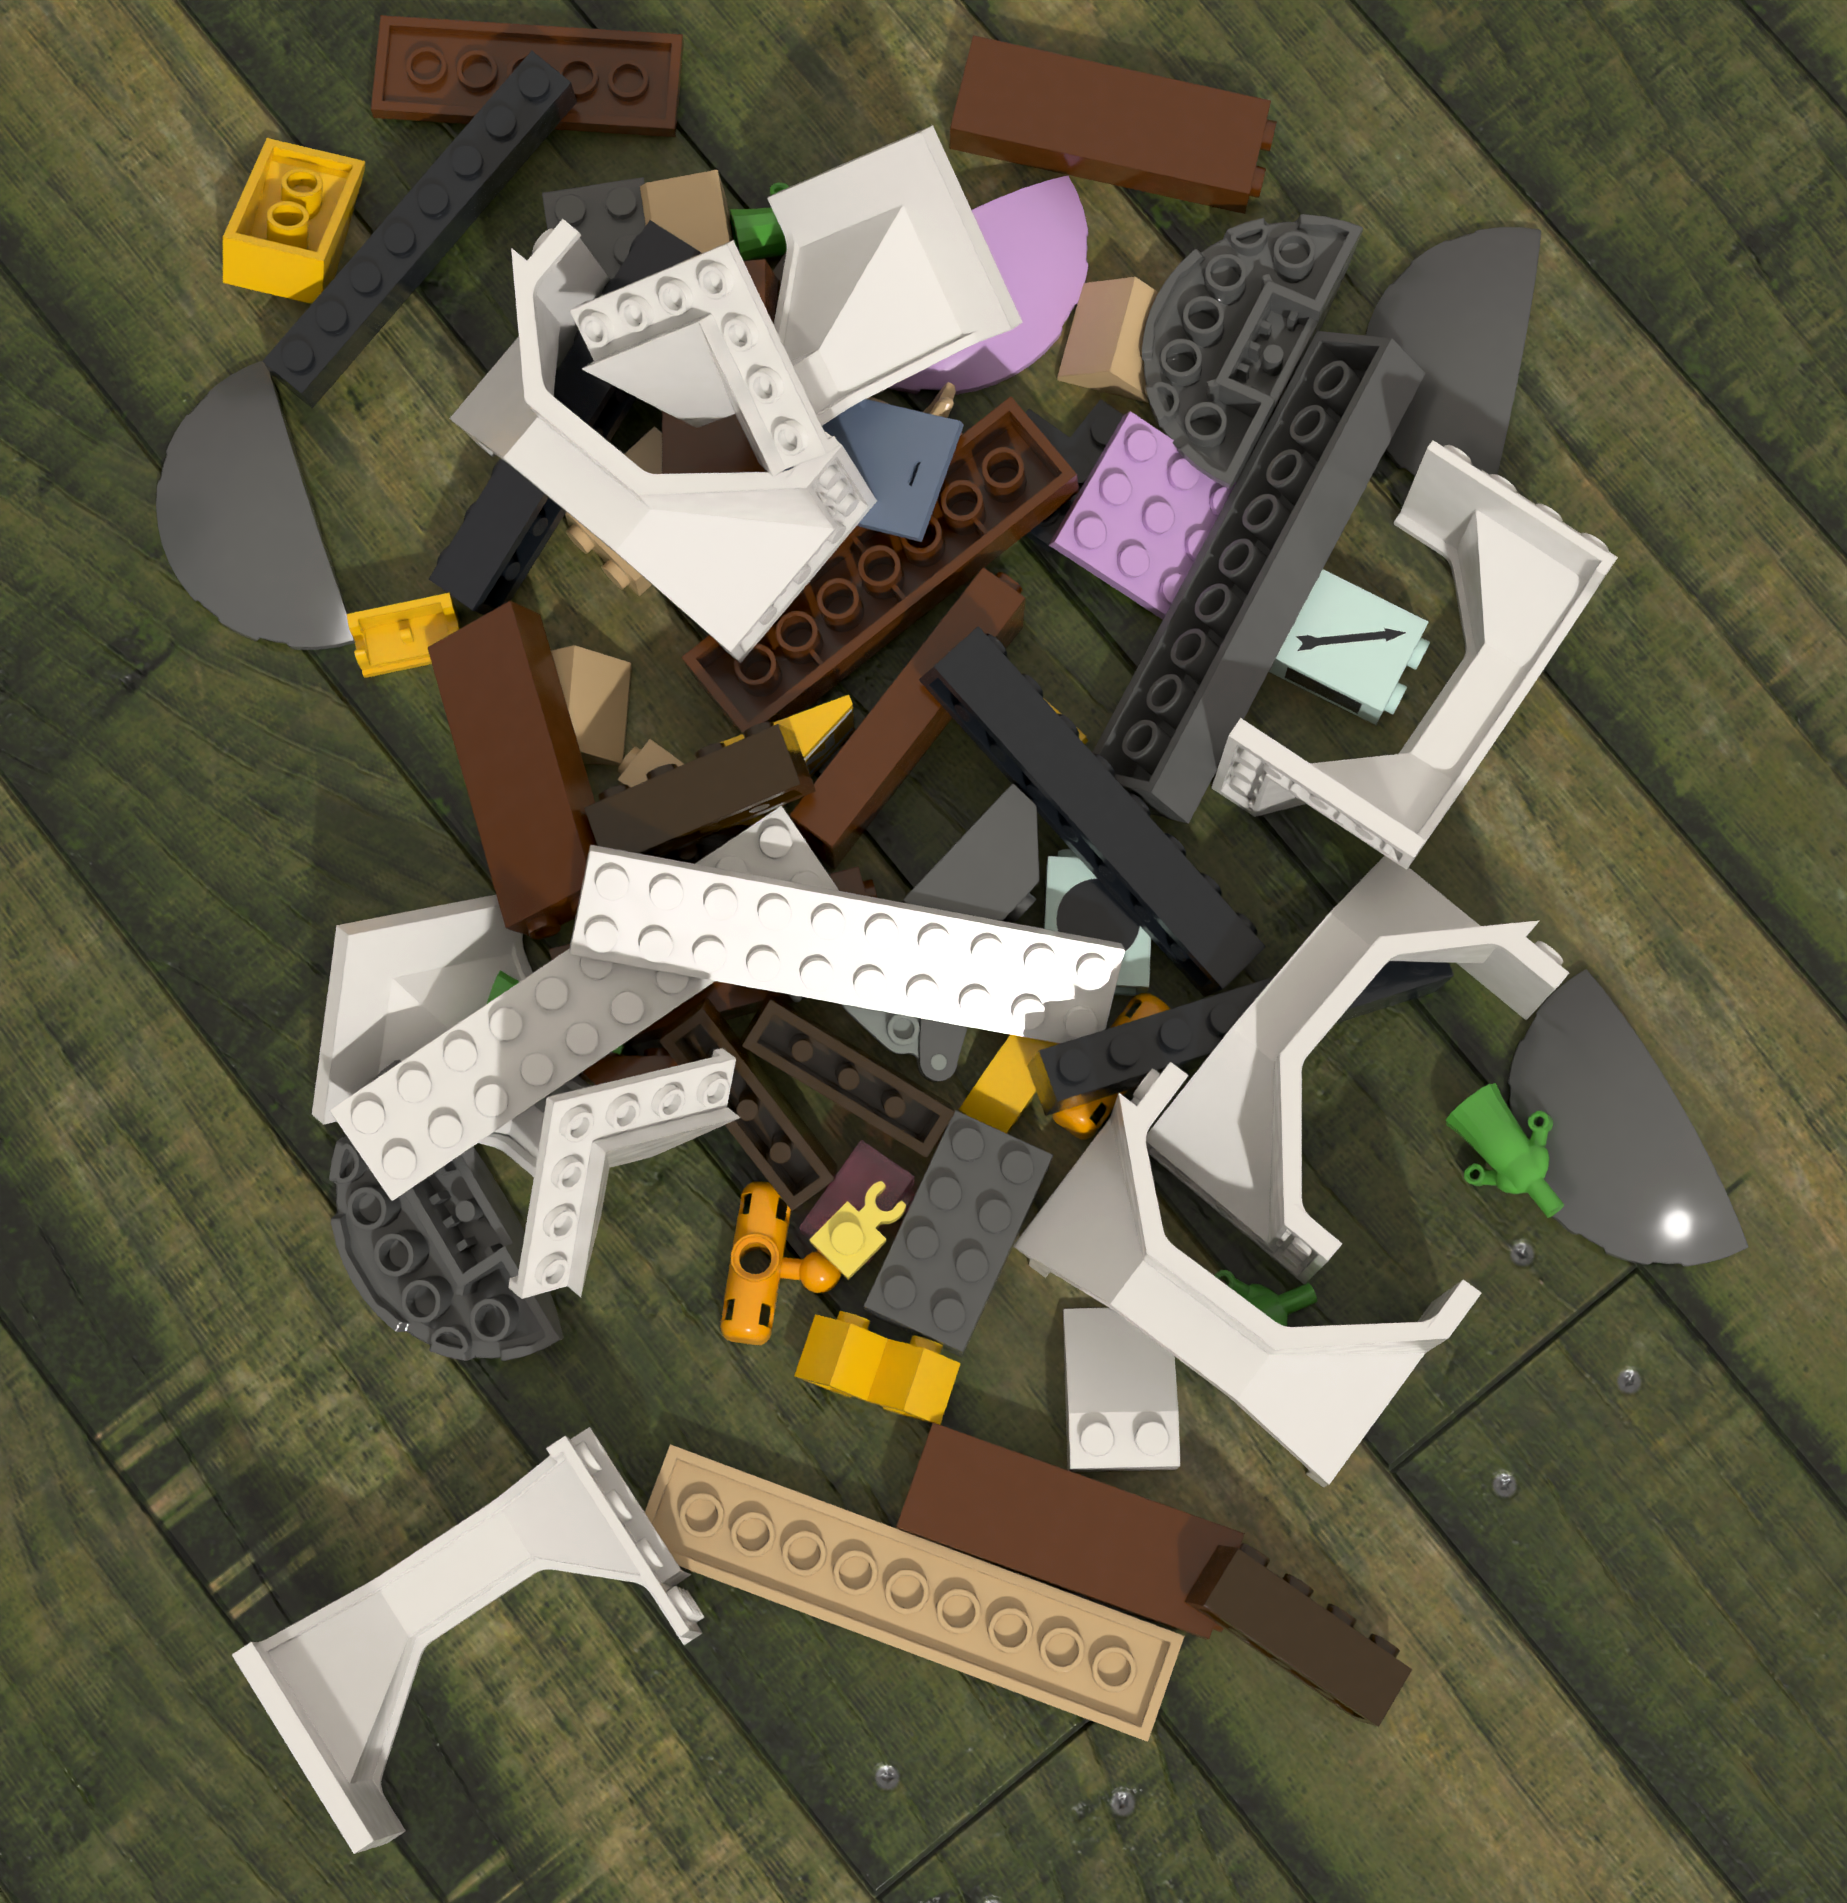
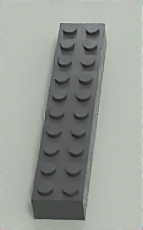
[1092,331,1426,824]

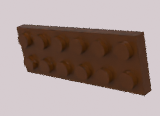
[371,15,684,137]

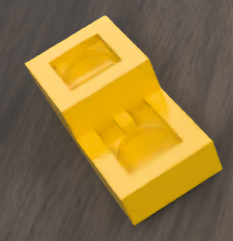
[959,1034,1058,1134]

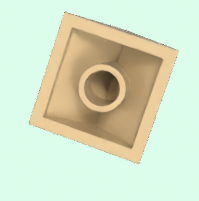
[640,170,733,253]
[1057,277,1159,403]
[551,645,632,766]

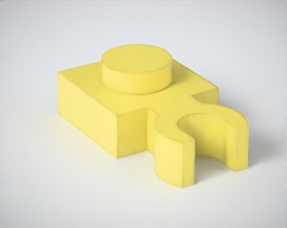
[809,1181,906,1280]

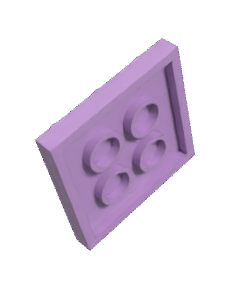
[1049,411,1236,620]

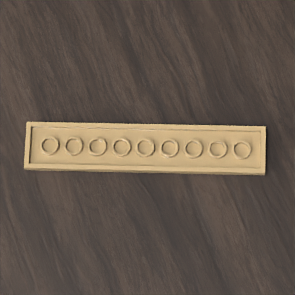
[645,1445,1185,1742]

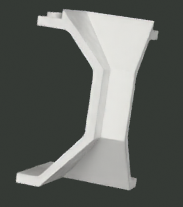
[569,125,1023,477]
[449,219,877,663]
[1211,440,1618,870]
[1146,856,1569,1284]
[312,895,741,1299]
[1013,1062,1481,1487]
[232,1427,704,1854]

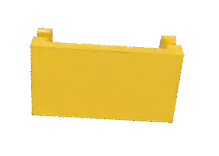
[346,593,461,678]

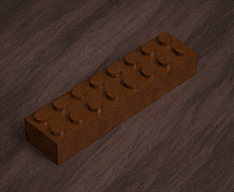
[681,396,1079,735]

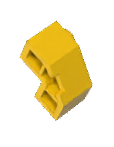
[794,1311,961,1425]

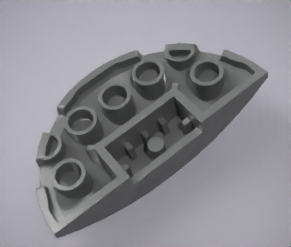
[1142,214,1363,489]
[1366,227,1541,477]
[156,360,355,650]
[1507,969,1749,1267]
[329,1060,564,1361]

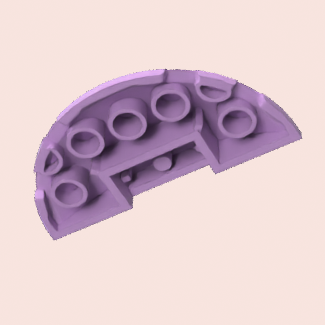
[888,175,1088,395]

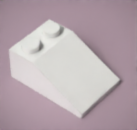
[1063,1308,1180,1472]

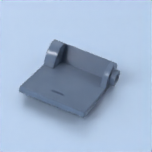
[782,399,964,542]

